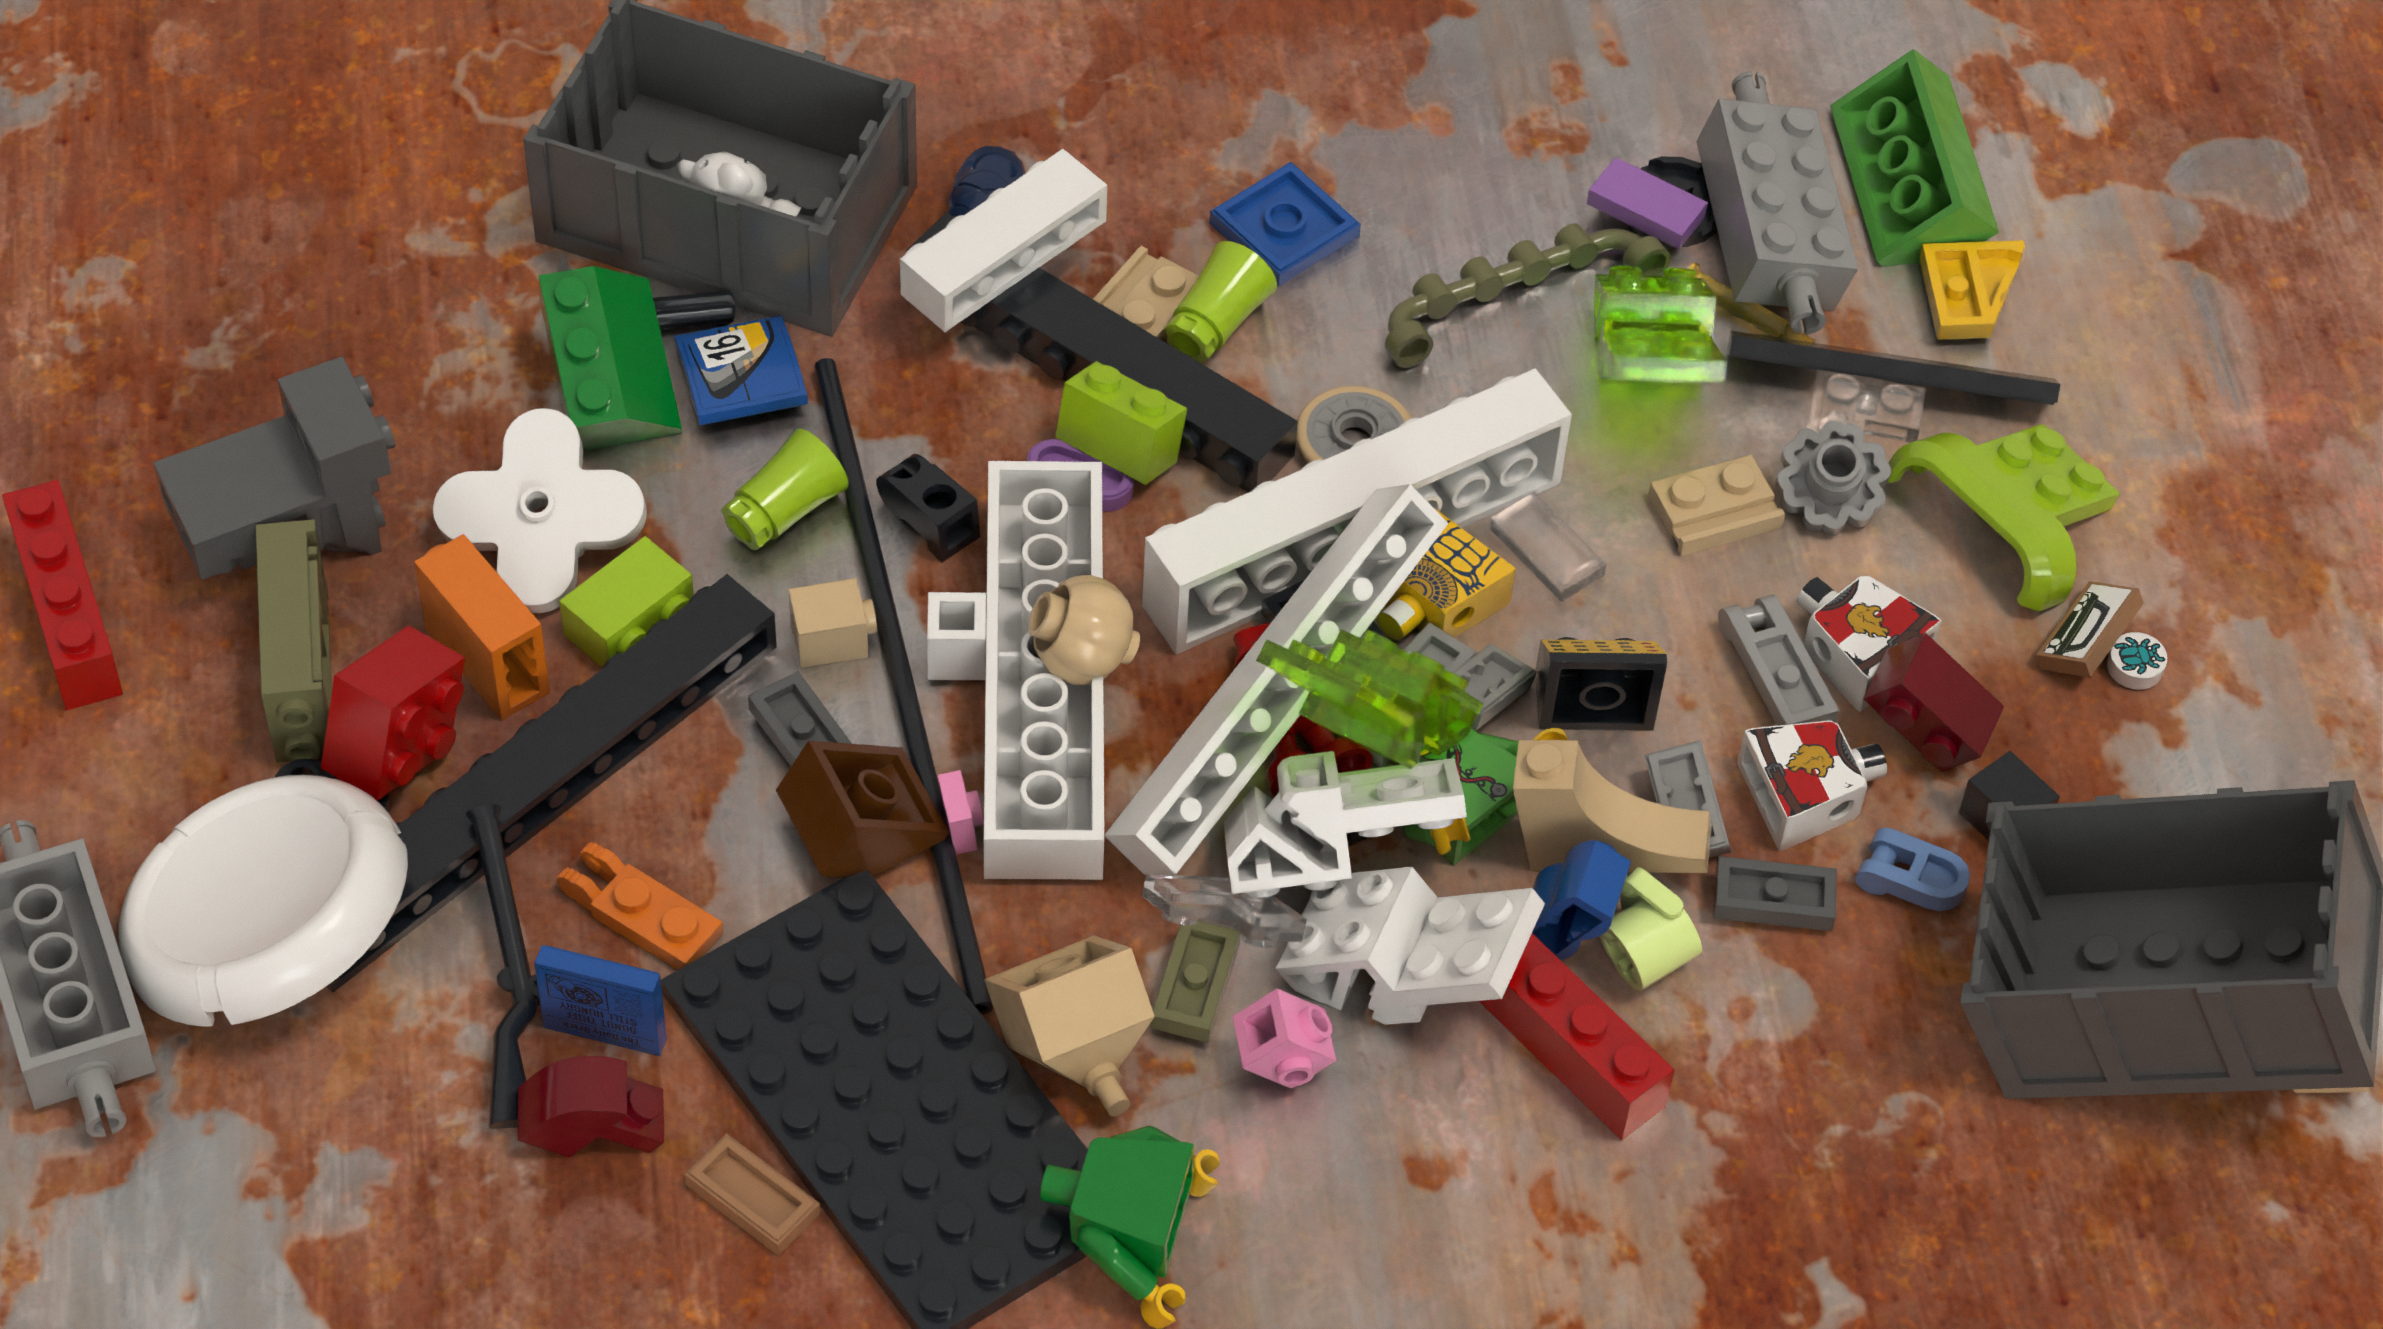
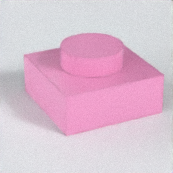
[937,770,984,855]

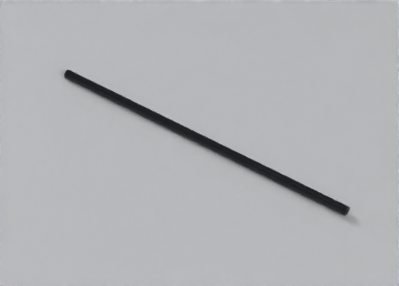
[814,358,993,1015]

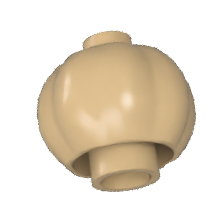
[1028,575,1140,686]

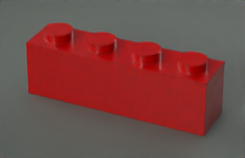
[2,479,123,711]
[1479,933,1675,1141]

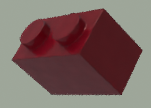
[1863,633,2004,772]

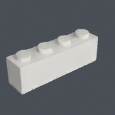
[900,149,1107,332]

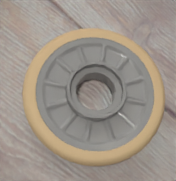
[1296,386,1411,463]

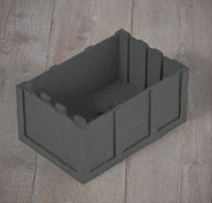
[523,0,917,337]
[1960,780,2383,1099]

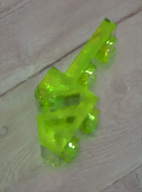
[1593,266,1727,383]
[1256,629,1484,769]

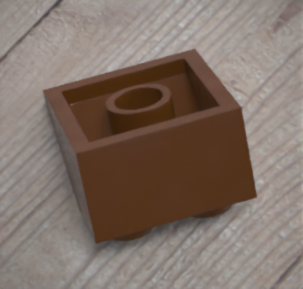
[776,740,950,878]

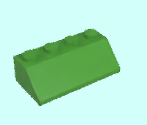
[1830,49,1999,266]

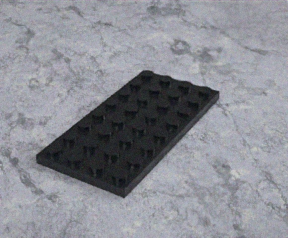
[661,870,1088,1329]

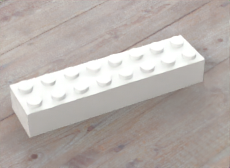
[1142,368,1572,655]
[984,461,1104,880]

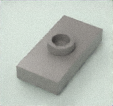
[1428,644,1537,731]
[1644,740,1731,858]

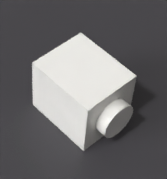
[927,592,986,680]

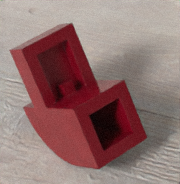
[518,1056,664,1158]

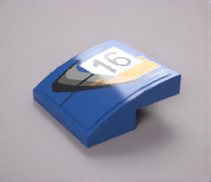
[674,315,808,425]

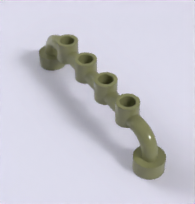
[1385,223,1671,368]

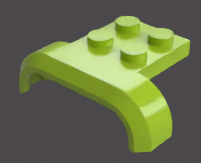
[1888,424,2121,612]

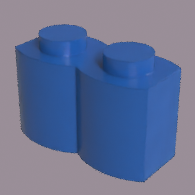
[1532,840,1631,960]

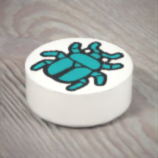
[2107,632,2167,690]

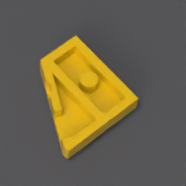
[1919,240,2025,340]

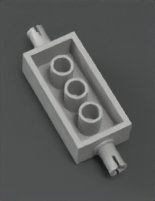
[1696,71,1858,335]
[0,820,157,1137]

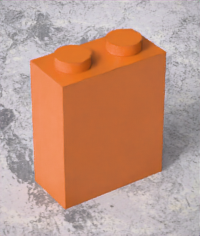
[414,534,550,721]

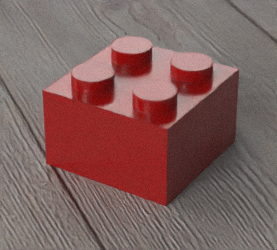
[321,625,465,801]

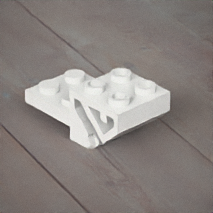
[1224,751,1467,898]
[1276,867,1545,1025]

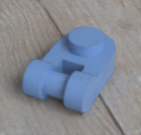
[1855,828,1970,911]

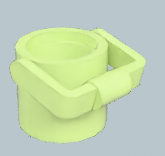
[1599,867,1702,991]

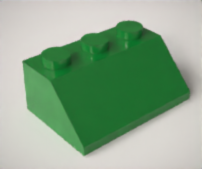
[538,266,682,451]

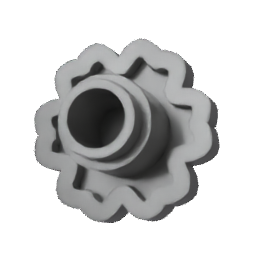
[1775,420,1891,535]

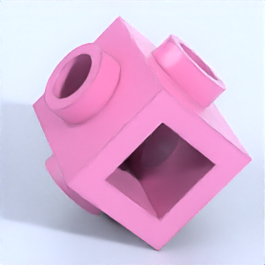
[1232,988,1336,1089]

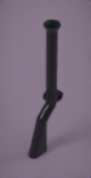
[465,804,541,1129]

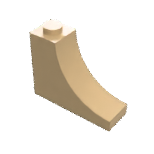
[1513,740,1712,873]

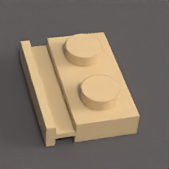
[1093,246,1199,341]
[1648,454,1785,556]

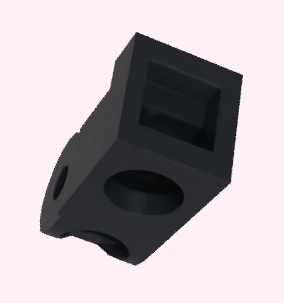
[876,454,981,563]

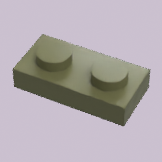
[1150,917,1241,1043]

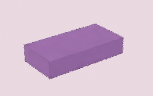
[1587,157,1708,249]

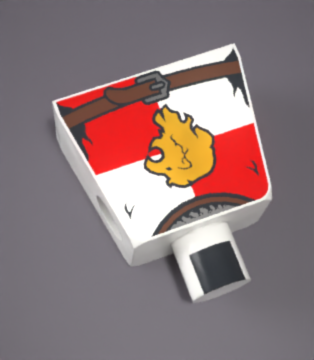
[1796,576,1942,712]
[1737,720,1887,851]

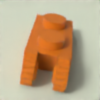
[556,842,724,970]

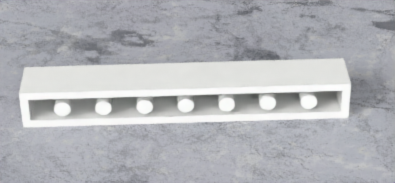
[1104,484,1448,875]

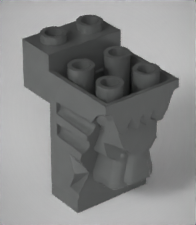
[153,356,395,580]

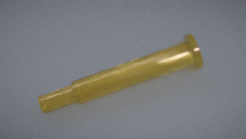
[1679,262,1816,343]

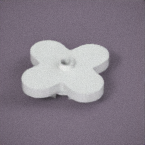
[433,408,647,613]

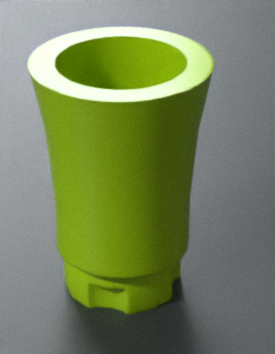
[1164,241,1277,363]
[721,428,849,550]

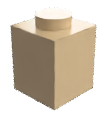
[788,578,877,668]

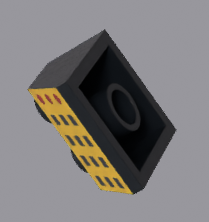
[1535,637,1667,731]

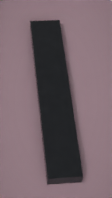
[1728,330,2061,405]

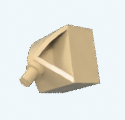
[984,935,1155,1116]

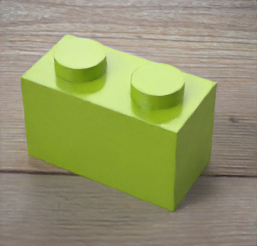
[1055,361,1187,485]
[559,536,694,668]

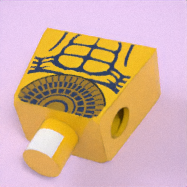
[1377,508,1516,641]

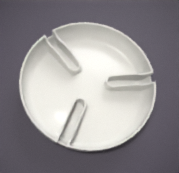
[118,775,408,1026]

